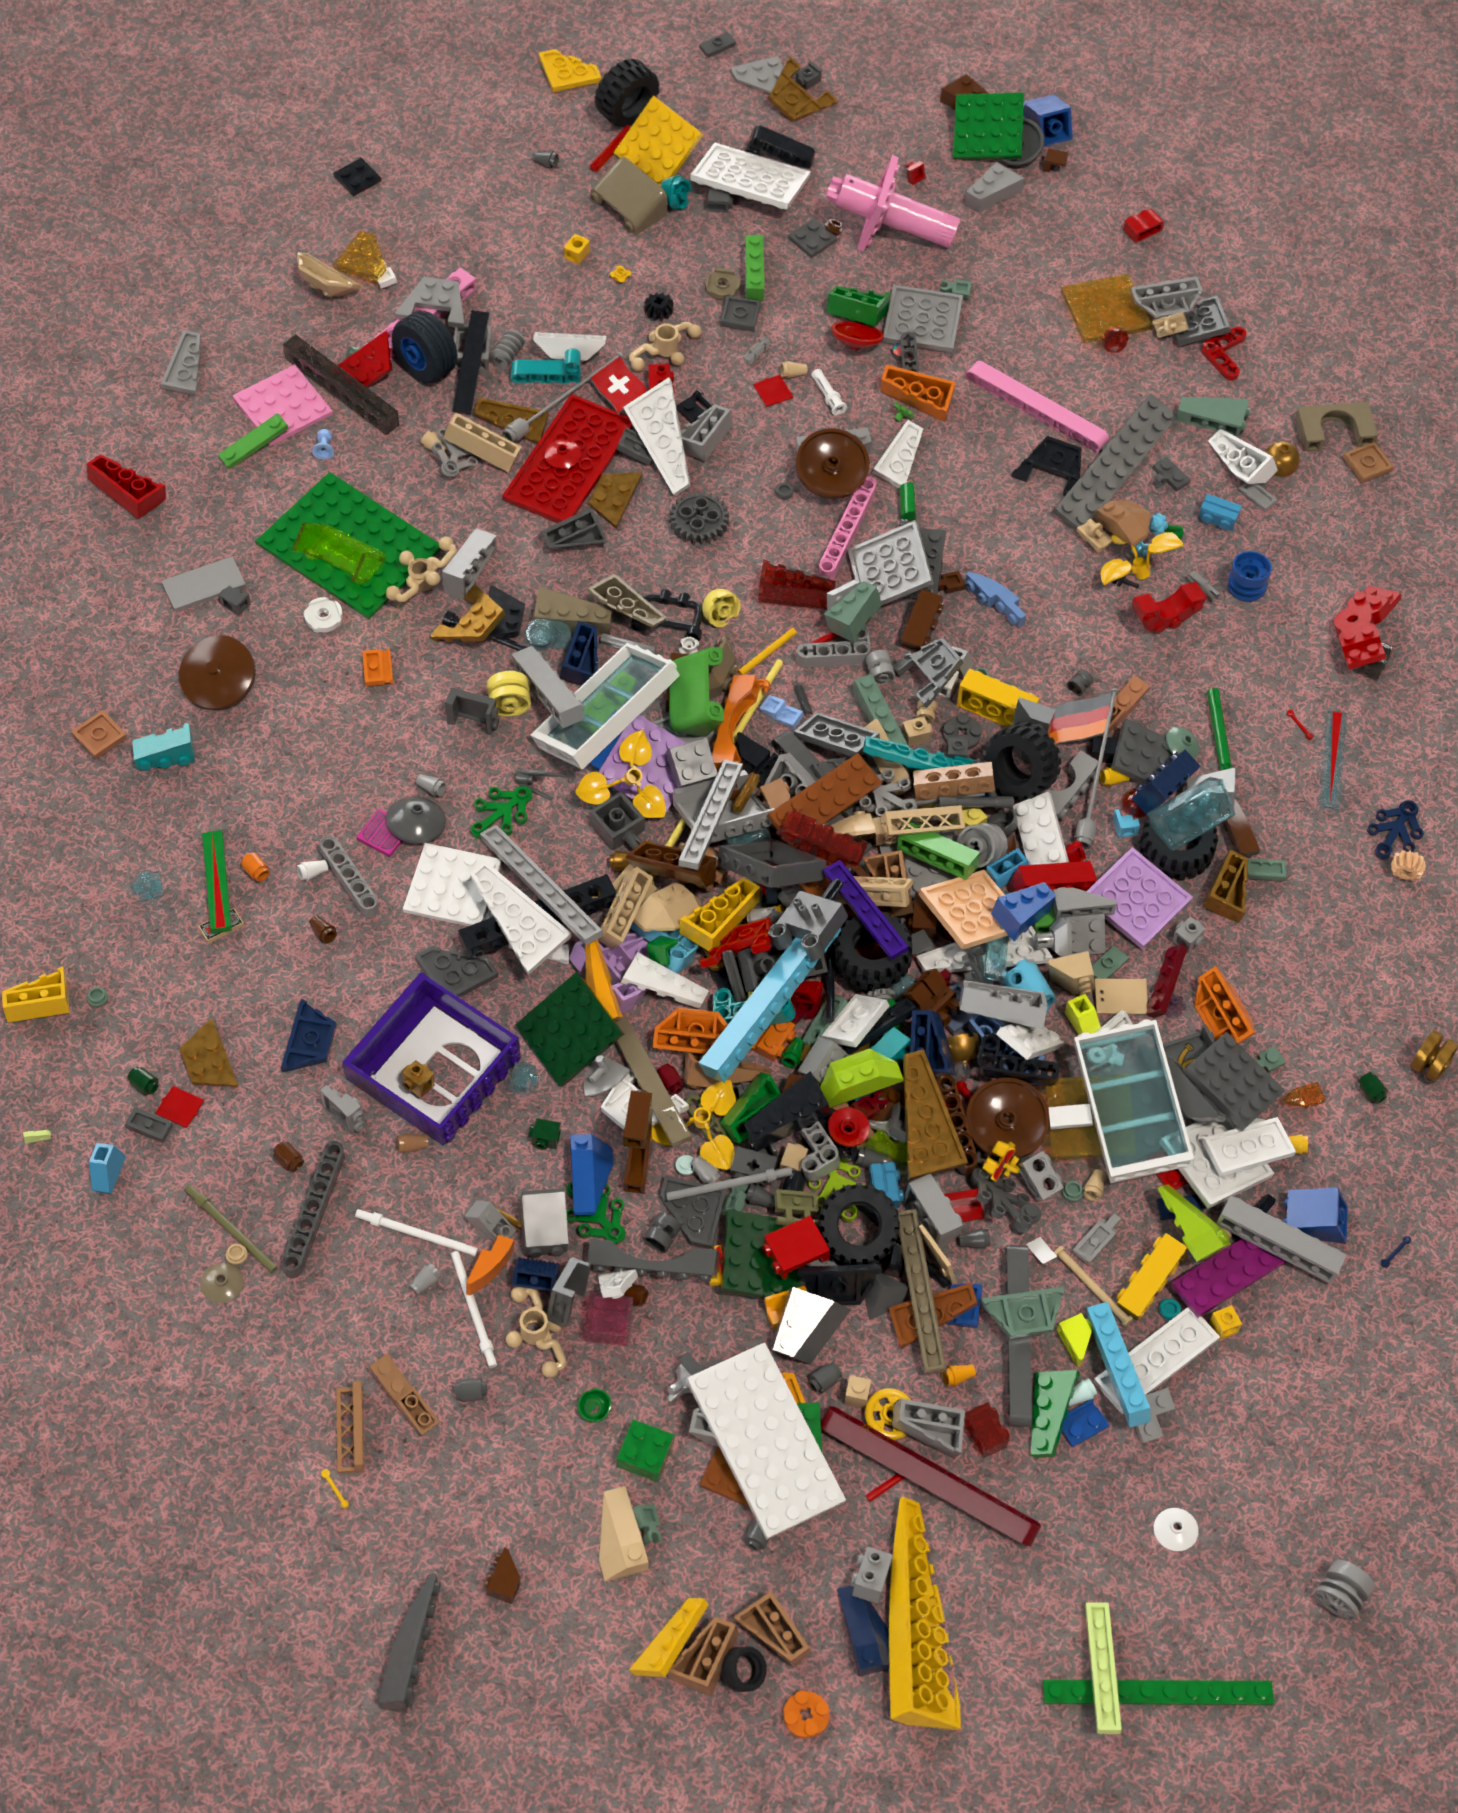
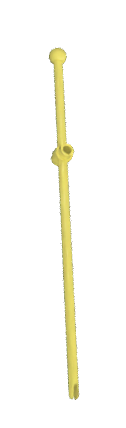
[649,659,783,884]

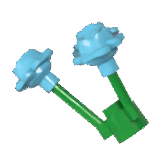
[1131,513,1184,559]

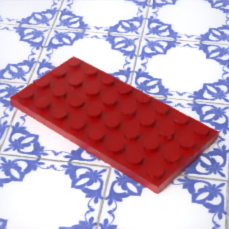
[502,394,634,523]

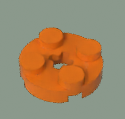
[783,1690,829,1739]

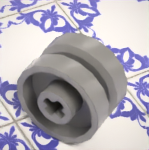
[957,823,1008,868]

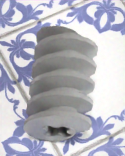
[489,330,525,370]

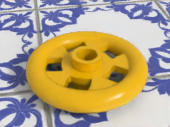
[865,1388,911,1440]

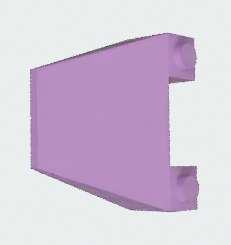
[569,933,665,1013]

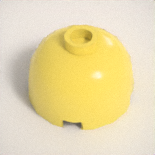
[702,589,740,628]

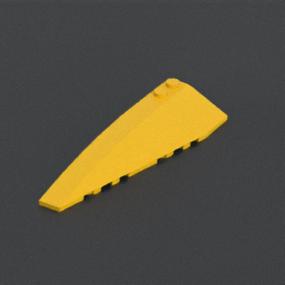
[889,1497,961,1730]

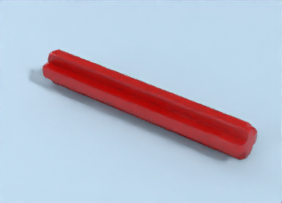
[590,125,631,172]

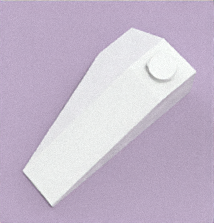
[1208,429,1278,484]

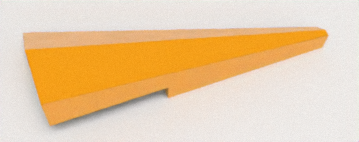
[585,939,623,1021]

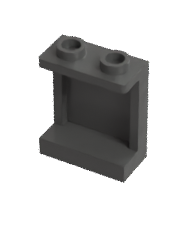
[445,688,499,735]
[547,1257,591,1327]

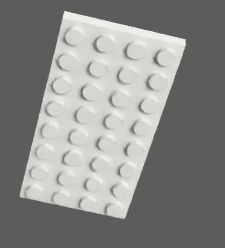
[686,1342,846,1540]

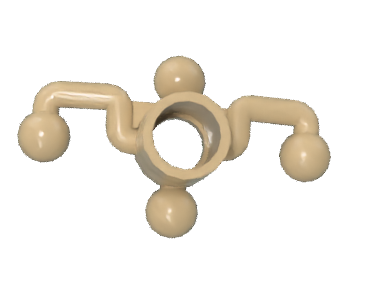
[629,322,702,372]
[386,536,457,602]
[505,1287,566,1378]

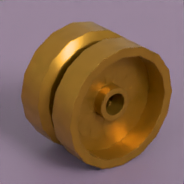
[1410,1029,1458,1082]

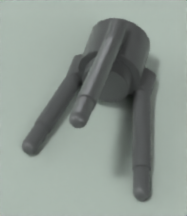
[516,768,566,800]

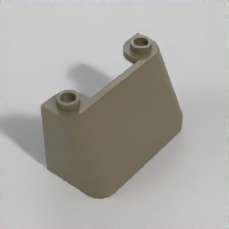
[590,157,667,236]

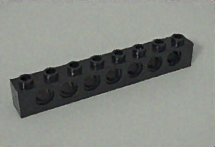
[458,874,617,960]

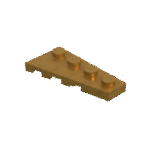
[474,397,549,444]

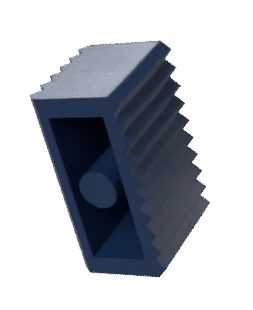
[512,1256,560,1292]

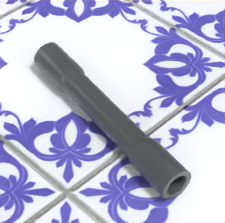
[936,796,1014,808]

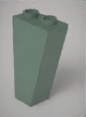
[1176,397,1251,437]

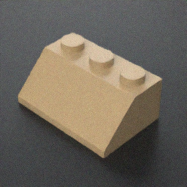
[1048,951,1095,996]

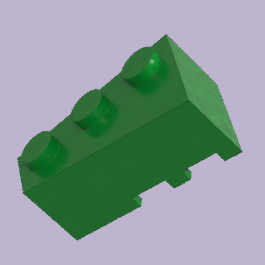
[827,286,891,326]
[720,1072,781,1143]

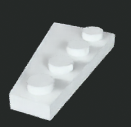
[620,952,709,1009]

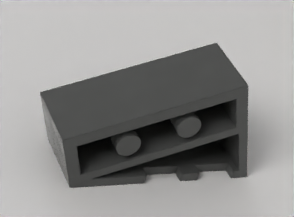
[540,508,608,548]

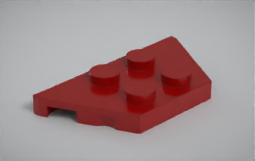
[331,330,392,391]

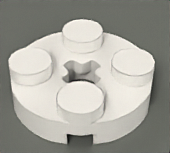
[304,597,343,633]

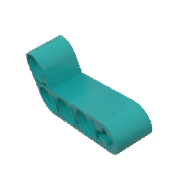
[510,348,581,384]
[713,988,796,1025]

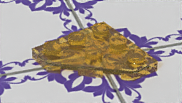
[333,230,387,281]

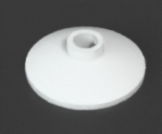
[1154,1508,1198,1551]

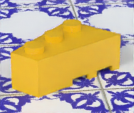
[2,966,70,1023]

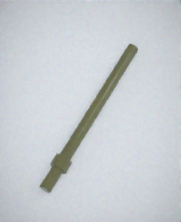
[185,1184,278,1273]

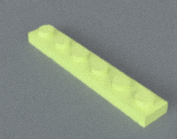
[1085,1603,1122,1734]

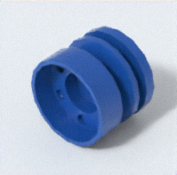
[1228,551,1272,602]

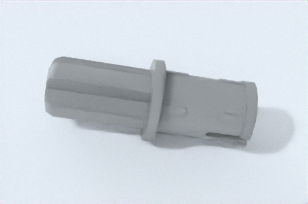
[1187,571,1221,602]

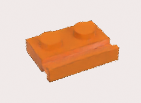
[362,648,393,687]

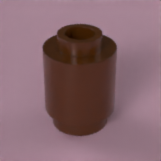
[273,1142,305,1173]

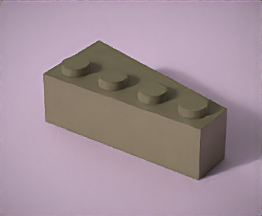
[534,587,612,635]

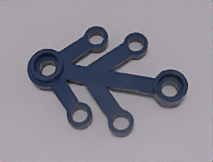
[1367,800,1424,859]

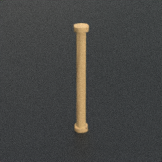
[1054,1246,1134,1328]

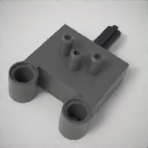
[769,879,848,960]

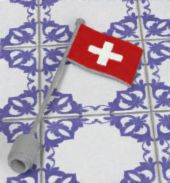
[503,352,647,443]

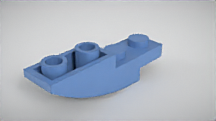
[965,572,1026,628]

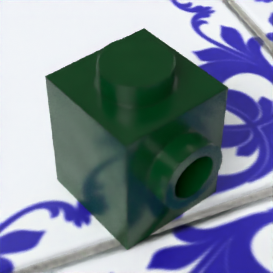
[529,1118,561,1150]

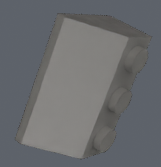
[903,1173,963,1250]

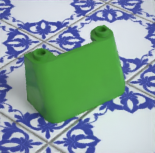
[669,647,724,737]

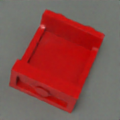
[762,1215,830,1279]

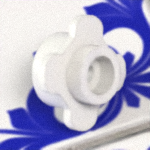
[679,637,699,654]

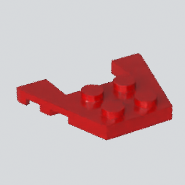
[699,917,773,968]

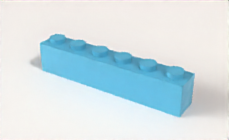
[1087,1302,1151,1428]

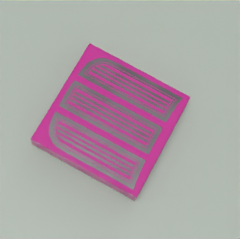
[357,809,403,857]

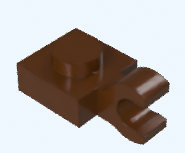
[938,571,965,593]

